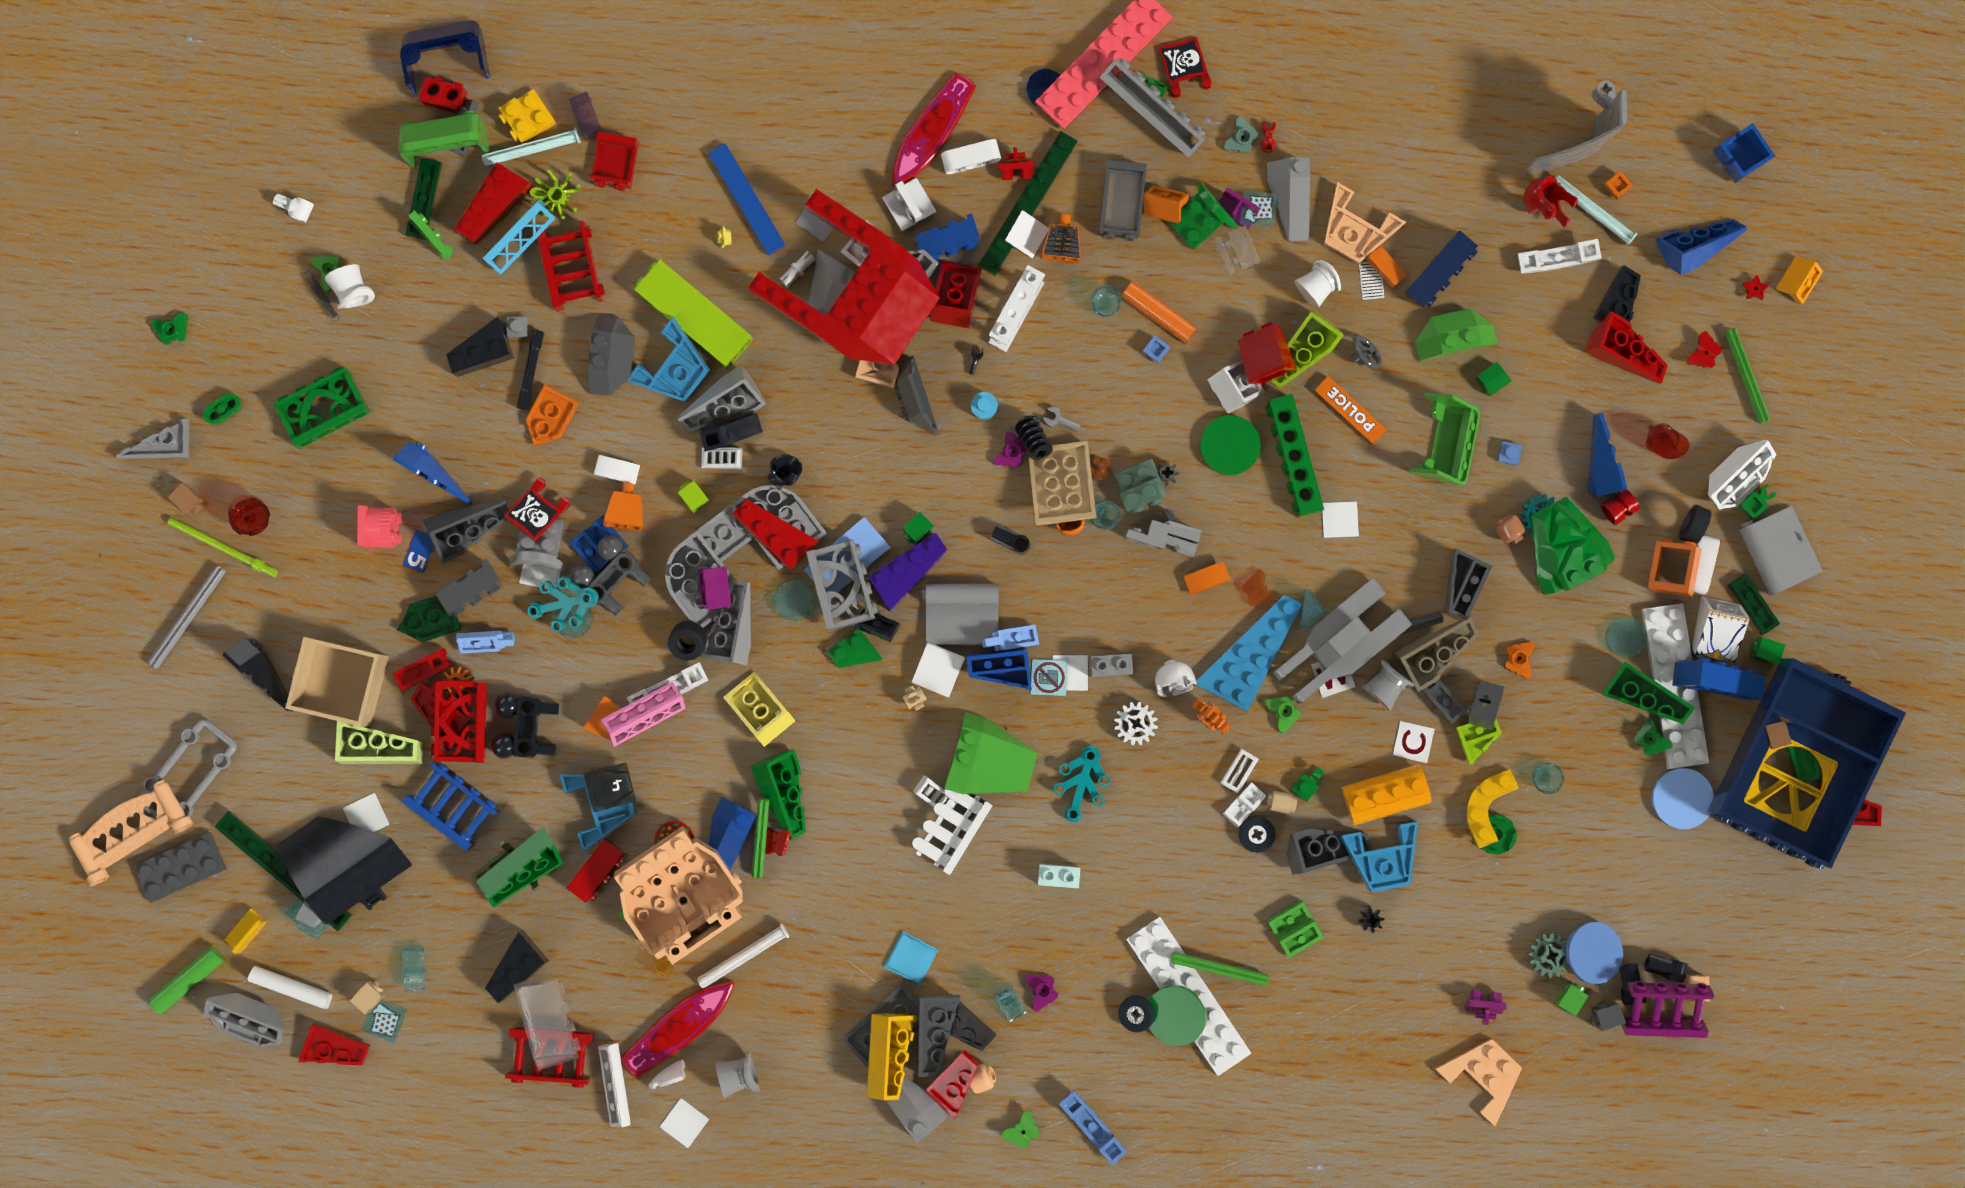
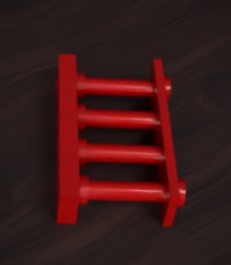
[536,220,605,312]
[505,1027,594,1088]

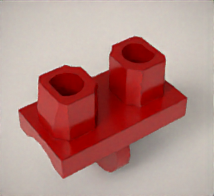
[998,147,1035,180]

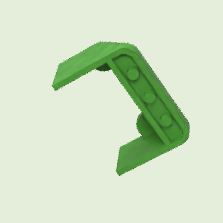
[398,111,490,168]
[1409,393,1480,486]

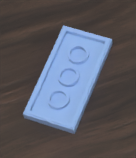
[803,517,891,593]

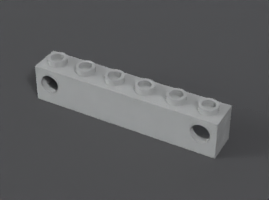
[1099,57,1207,158]

